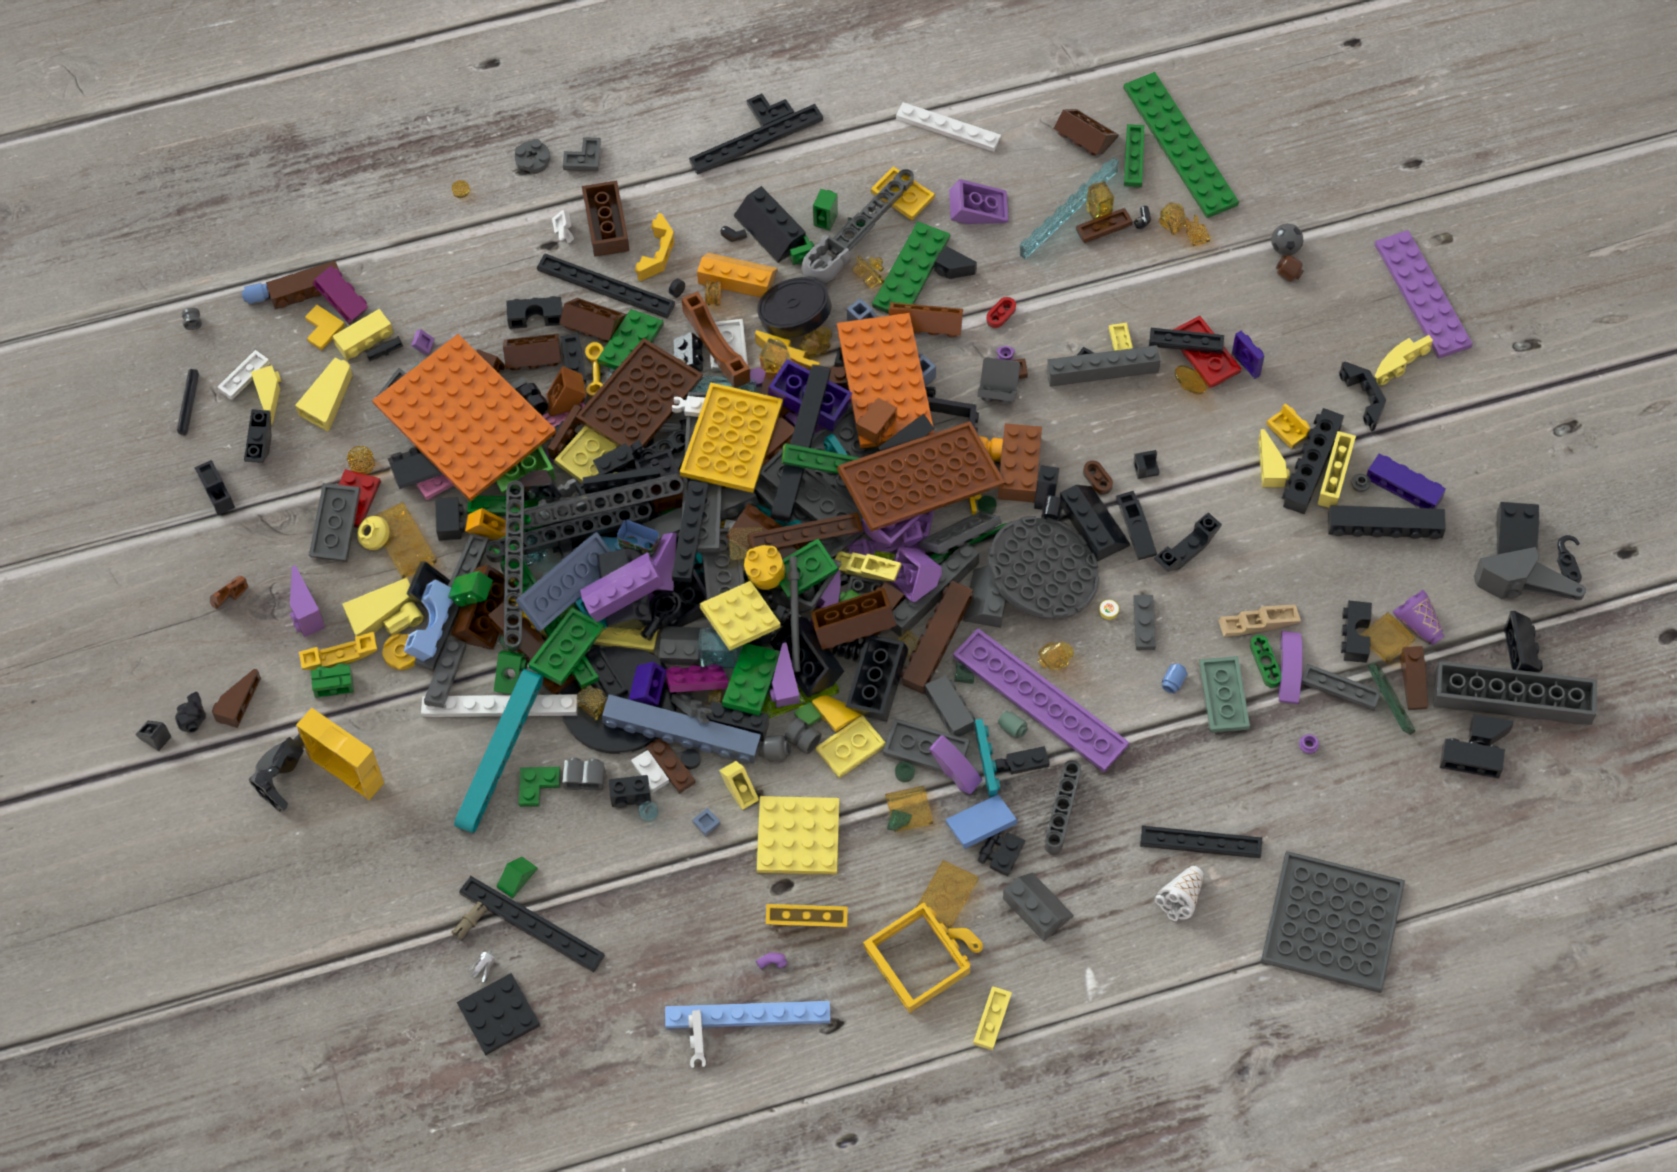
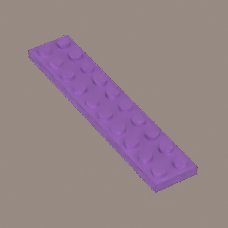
[953,628,1129,773]

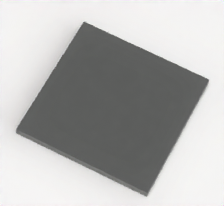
[1260,851,1405,993]

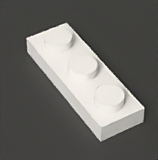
[217,350,270,400]

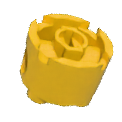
[744,545,785,590]

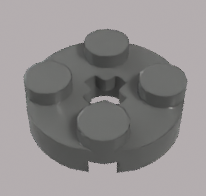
[515,139,550,174]

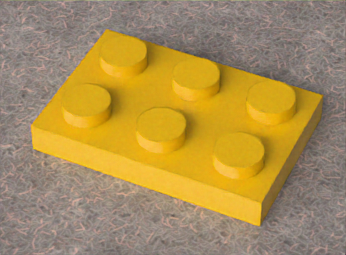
[871,166,935,221]

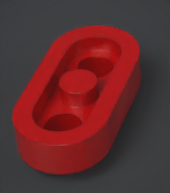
[986,297,1016,328]

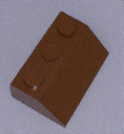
[1053,109,1119,156]
[559,298,627,342]
[503,333,561,371]

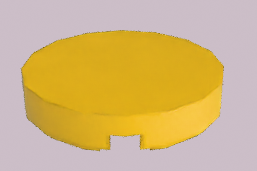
[382,633,416,670]

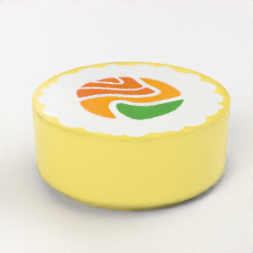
[1099,600,1119,620]

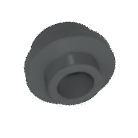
[1351,474,1371,492]

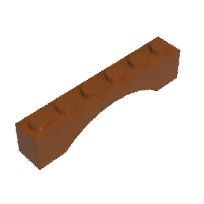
[682,291,750,388]

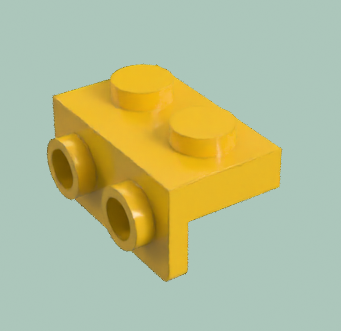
[1266,403,1310,449]

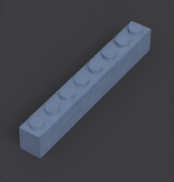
[602,695,761,763]

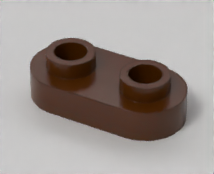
[1083,460,1113,494]

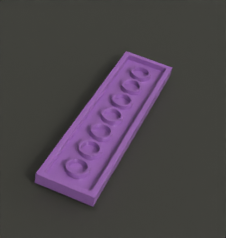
[1375,230,1473,359]

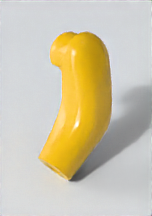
[948,928,983,953]

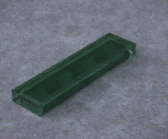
[1368,662,1416,735]

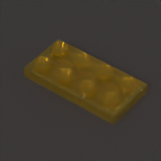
[374,502,437,579]

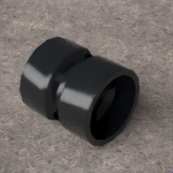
[517,383,549,415]

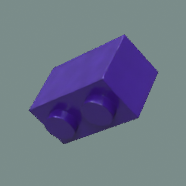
[628,662,667,706]

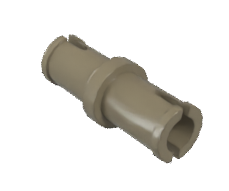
[451,902,487,940]

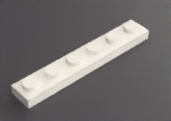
[896,102,1001,152]

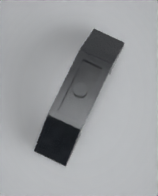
[1339,362,1386,432]
[1154,512,1222,572]

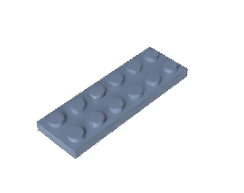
[515,532,611,631]

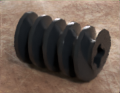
[833,638,865,662]

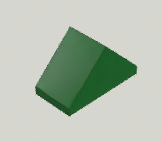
[497,857,538,899]

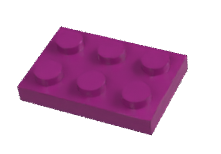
[665,664,728,692]

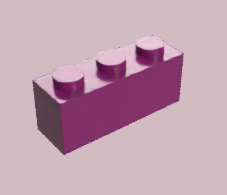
[312,266,368,325]

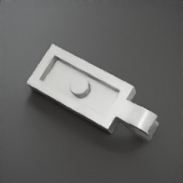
[688,1010,706,1068]

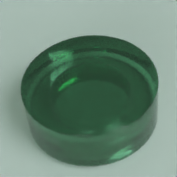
[978,496,997,514]
[895,761,915,782]

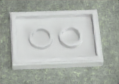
[710,319,748,372]

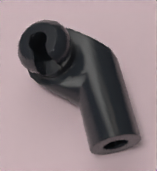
[720,226,747,242]

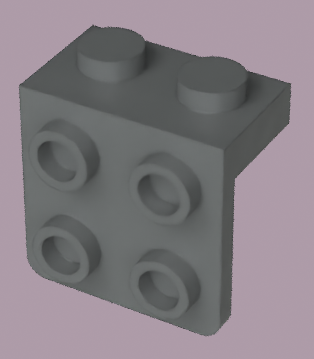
[977,357,1020,404]

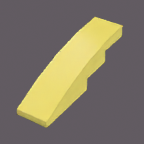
[835,551,902,581]

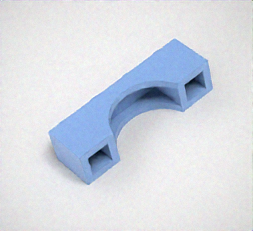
[403,580,453,661]

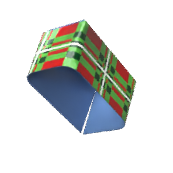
[617,520,660,557]

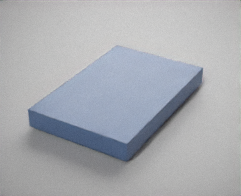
[946,794,1017,849]

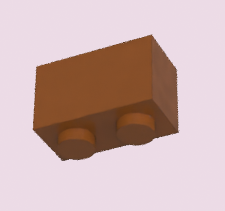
[856,398,897,445]

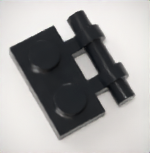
[977,832,1025,876]

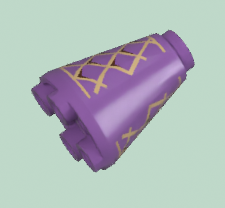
[1393,590,1445,646]

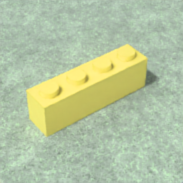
[1317,431,1356,508]

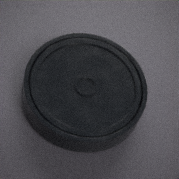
[757,277,832,338]

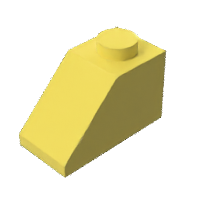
[719,761,759,810]

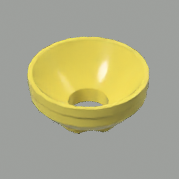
[357,516,390,550]

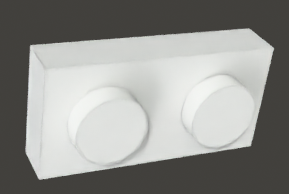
[631,750,669,793]

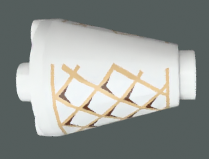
[1155,866,1204,921]

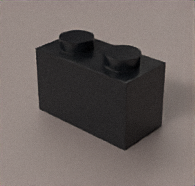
[435,497,465,541]

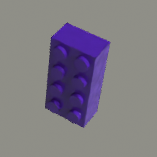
[768,359,852,432]

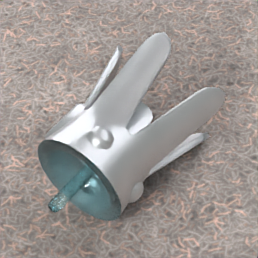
[468,951,496,982]

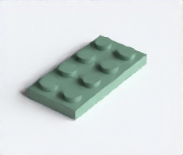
[1199,656,1250,733]

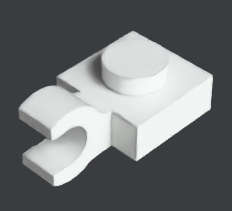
[552,209,574,244]

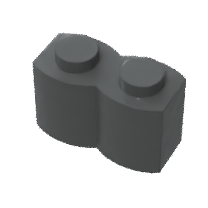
[563,758,605,790]

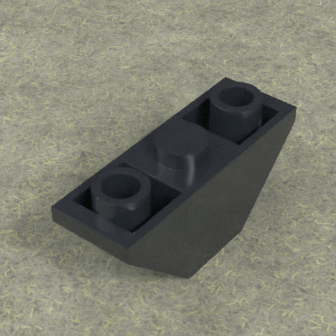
[244,409,272,463]
[510,470,562,501]

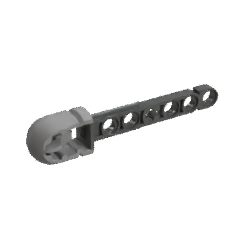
[801,169,914,284]

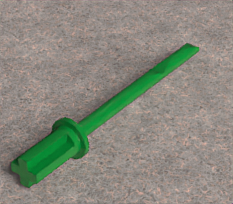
[928,523,1008,564]

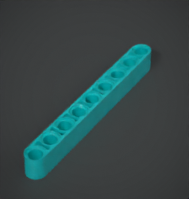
[454,669,543,833]

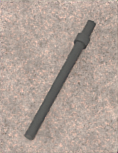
[788,557,800,673]

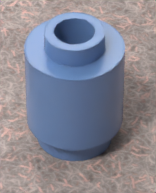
[241,283,270,304]
[1162,663,1188,694]

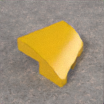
[812,695,864,732]

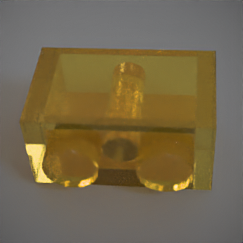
[1086,181,1114,219]

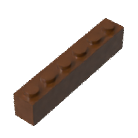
[901,581,973,694]

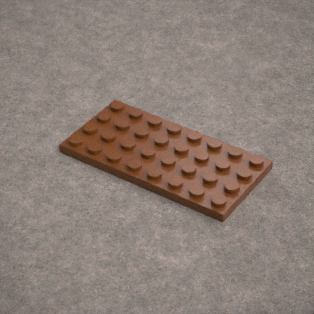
[837,421,1005,532]

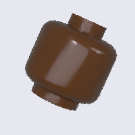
[1276,255,1304,282]

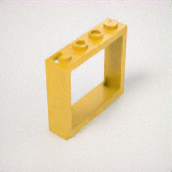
[863,903,971,1013]

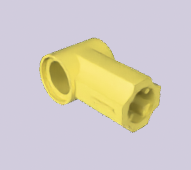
[383,602,424,636]

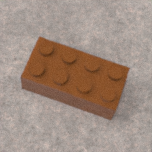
[997,423,1042,503]

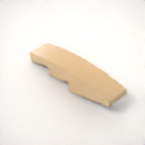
[1218,604,1301,637]

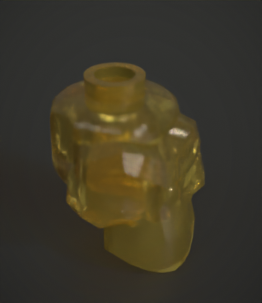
[1159,202,1186,235]
[799,326,832,359]
[1038,641,1074,670]

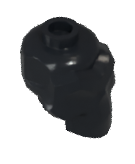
[175,692,206,733]

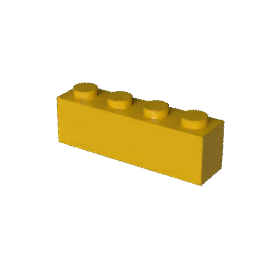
[765,904,848,927]

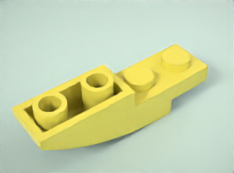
[1374,335,1433,386]

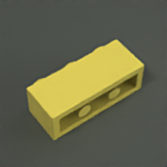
[333,309,393,361]

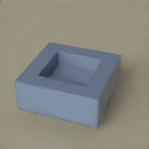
[692,808,721,837]

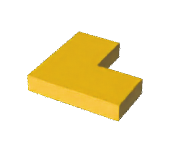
[305,305,345,351]

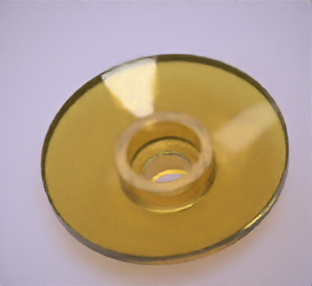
[1175,365,1207,394]

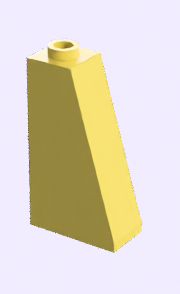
[295,358,353,432]
[342,578,416,636]

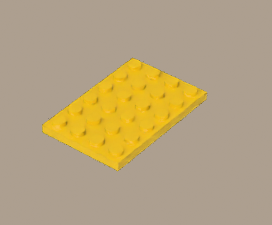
[680,383,783,493]

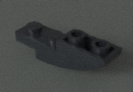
[1116,491,1157,560]

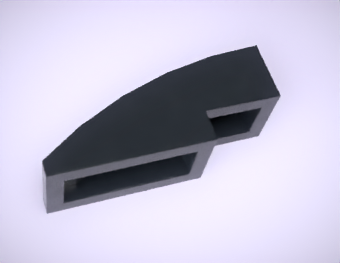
[194,460,235,515]

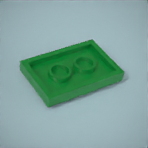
[779,539,839,600]

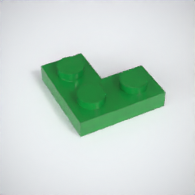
[519,767,560,807]

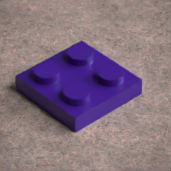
[1232,330,1264,379]

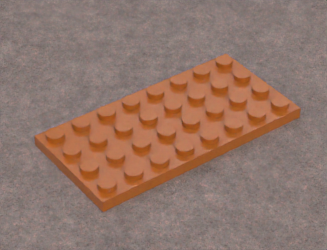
[837,313,935,449]

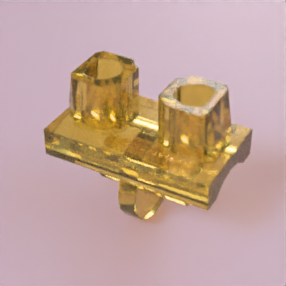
[852,255,885,288]

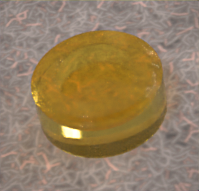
[451,180,470,198]

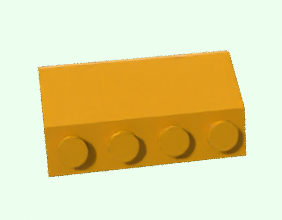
[697,253,778,298]

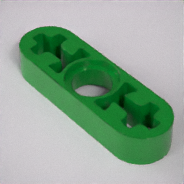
[1250,635,1281,688]

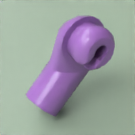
[756,952,787,969]

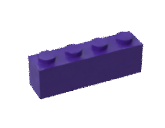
[1367,453,1446,509]

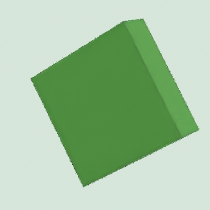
[794,702,821,727]

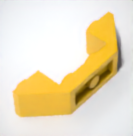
[635,213,675,281]

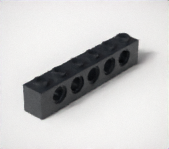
[1282,408,1344,515]

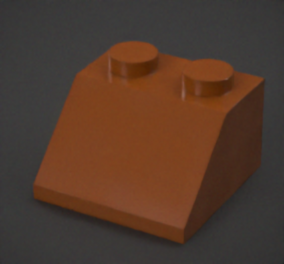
[546,366,587,416]

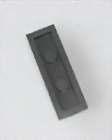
[1133,595,1156,650]

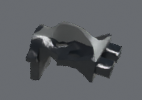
[249,734,305,812]

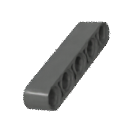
[1045,760,1081,855]

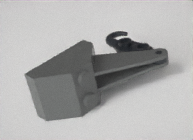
[1474,535,1586,601]

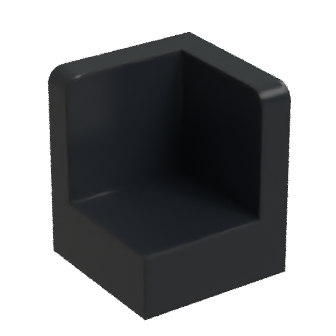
[1133,450,1160,479]

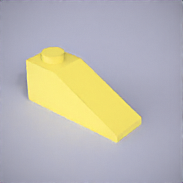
[251,365,281,425]
[1259,429,1290,487]

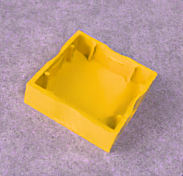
[296,708,384,801]

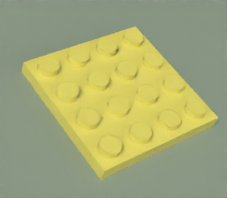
[757,796,839,875]

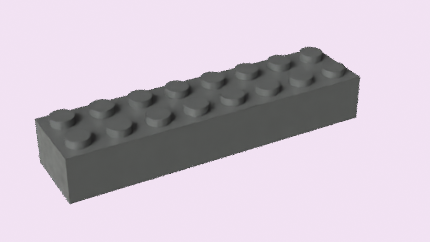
[1433,661,1597,725]

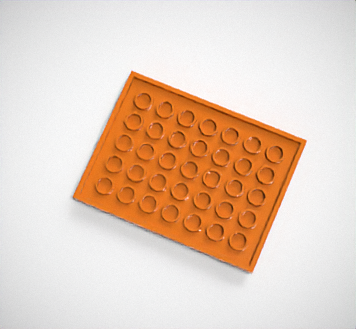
[372,334,556,502]

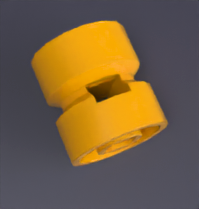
[979,436,1003,463]

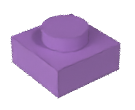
[411,329,435,355]

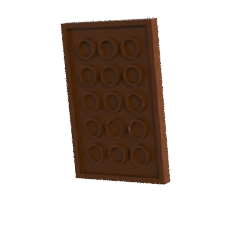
[576,338,703,456]

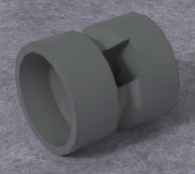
[784,718,822,754]

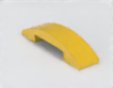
[299,632,378,670]

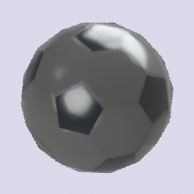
[1271,223,1304,256]

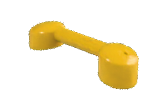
[585,342,604,399]

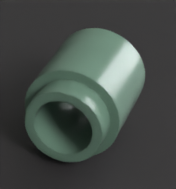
[998,711,1028,738]

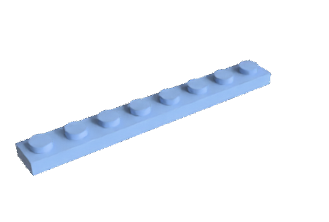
[665,1001,830,1029]

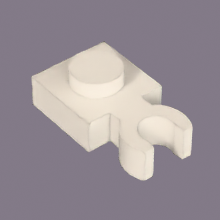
[672,396,705,417]

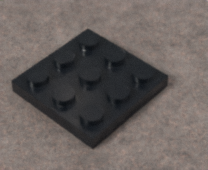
[457,973,540,1056]

